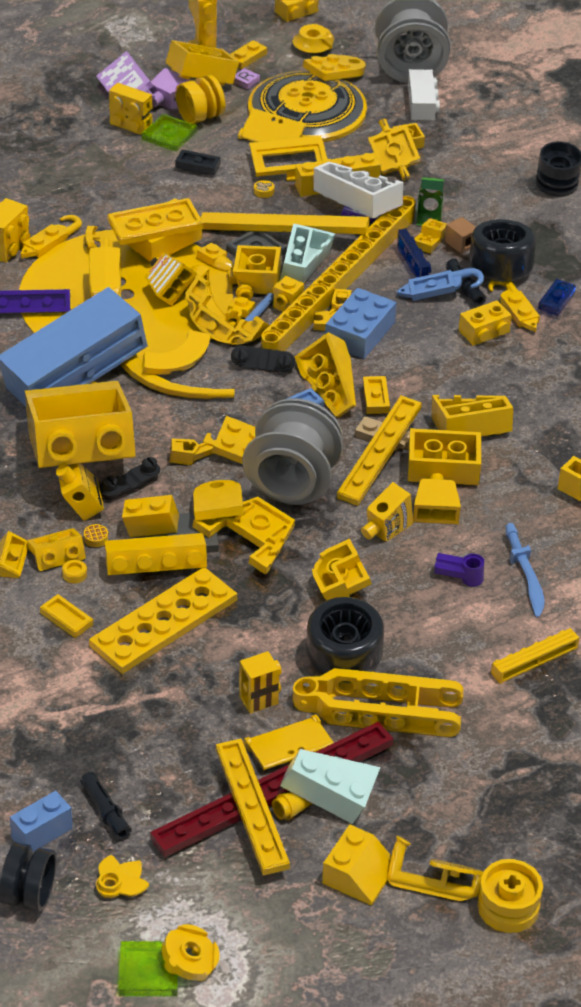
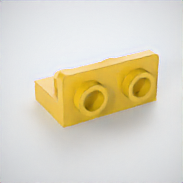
[27,528,86,571]

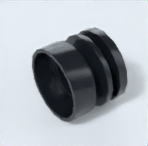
[536,141,581,196]

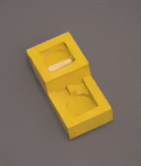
[411,218,447,254]

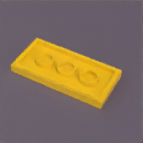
[107,198,203,246]

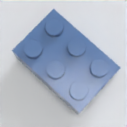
[325,288,397,359]

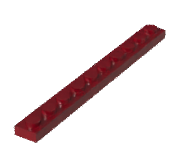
[150,721,394,858]

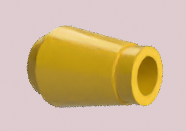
[272,792,313,820]

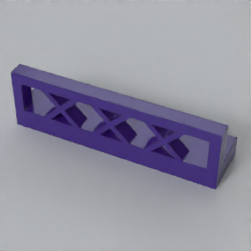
[0,289,71,313]

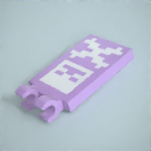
[97,51,155,99]

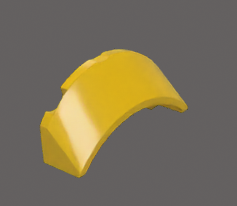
[185,275,270,344]

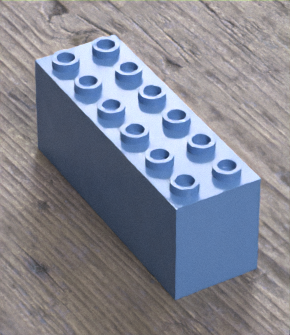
[0,287,148,406]

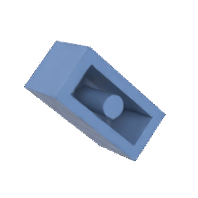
[10,791,73,851]

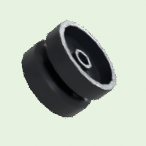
[0,842,57,911]

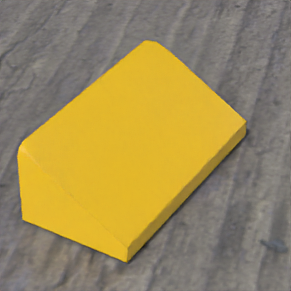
[0,531,28,579]

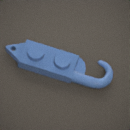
[397,268,484,301]

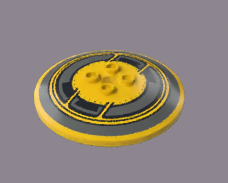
[248,71,367,142]

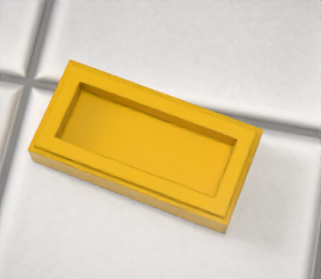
[40,594,94,639]

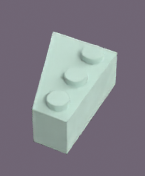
[279,223,335,283]
[280,749,380,824]

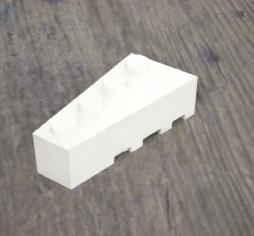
[314,162,403,218]

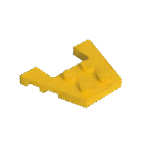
[192,497,295,574]

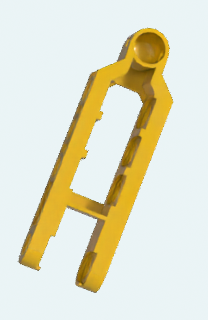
[292,668,464,737]

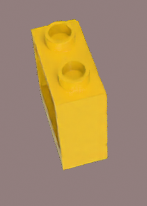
[25,381,136,468]

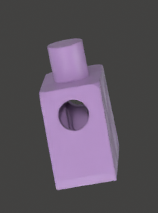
[149,68,193,109]

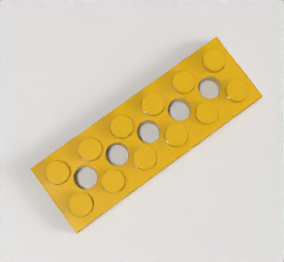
[89,567,238,674]

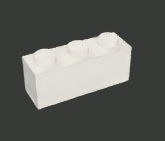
[408,70,440,120]

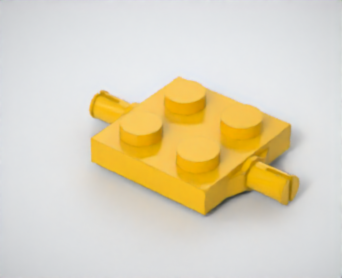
[368,119,421,181]

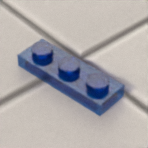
[397,228,432,278]

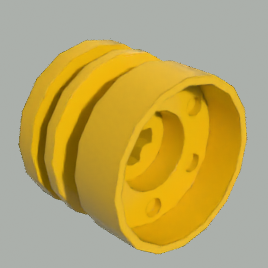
[175,75,226,125]

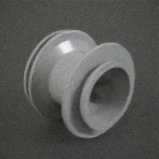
[374,0,451,83]
[242,398,343,505]

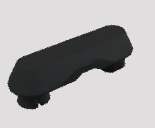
[231,346,296,372]
[99,457,160,500]

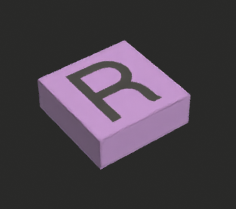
[233,68,260,90]

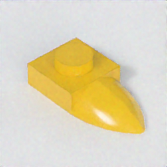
[196,243,234,272]

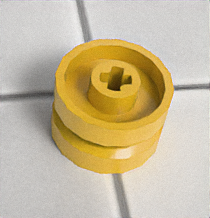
[478,859,543,933]

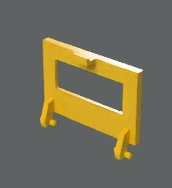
[249,135,327,182]

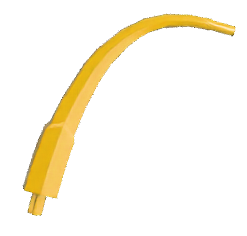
[89,238,235,399]

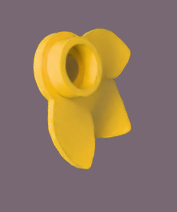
[96,855,149,898]

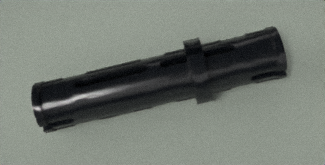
[446,259,486,306]
[80,771,132,840]

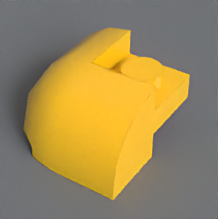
[312,539,372,600]

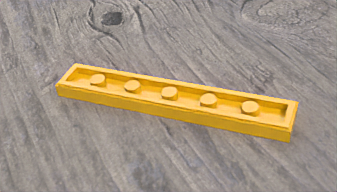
[337,395,422,506]
[216,738,290,876]

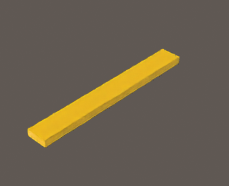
[201,212,369,234]

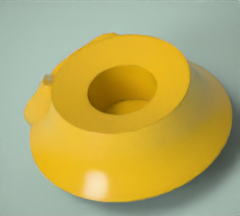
[293,24,334,53]

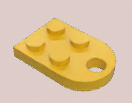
[303,54,366,81]

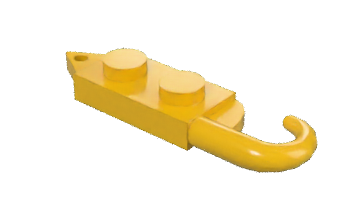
[21,215,82,258]
[488,281,540,332]

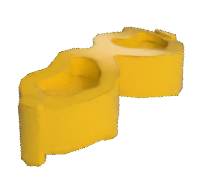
[86,226,100,249]

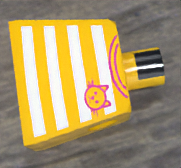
[146,253,198,306]

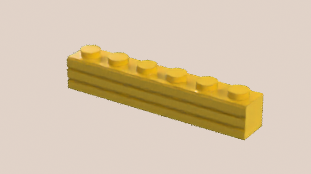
[491,628,580,684]

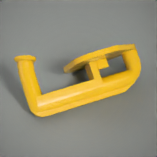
[387,835,484,901]

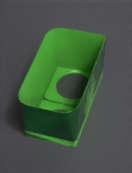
[416,177,444,225]

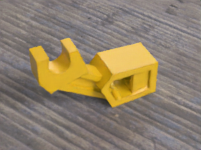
[313,289,351,331]
[169,433,216,465]

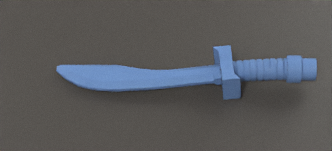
[505,523,545,618]

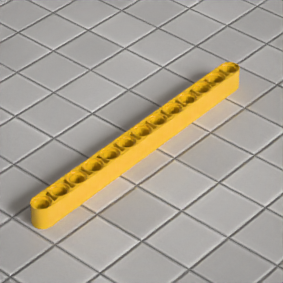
[261,196,416,351]

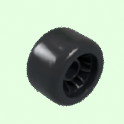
[469,219,536,282]
[306,597,384,675]

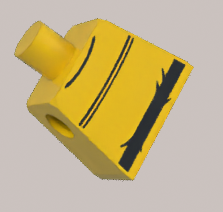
[56,463,104,521]

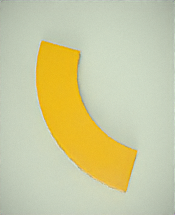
[142,330,210,375]

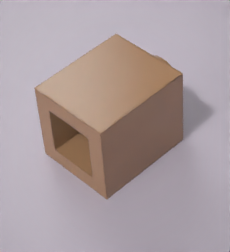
[445,217,476,254]

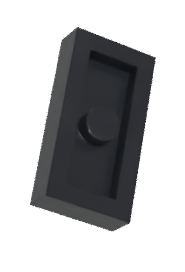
[175,149,221,175]

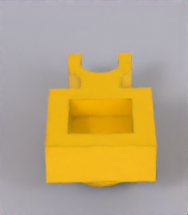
[226,297,255,323]

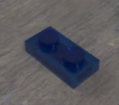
[538,279,576,316]

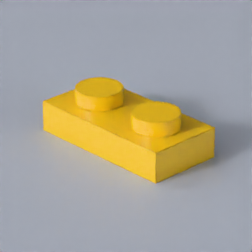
[230,40,267,70]
[363,376,390,414]

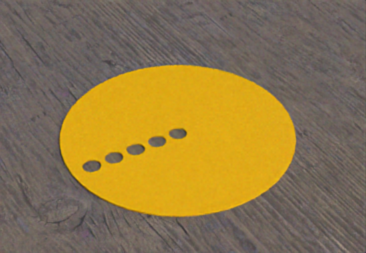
[19,230,233,363]

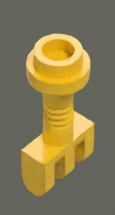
[228,270,254,301]

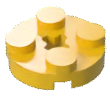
[161,924,220,981]

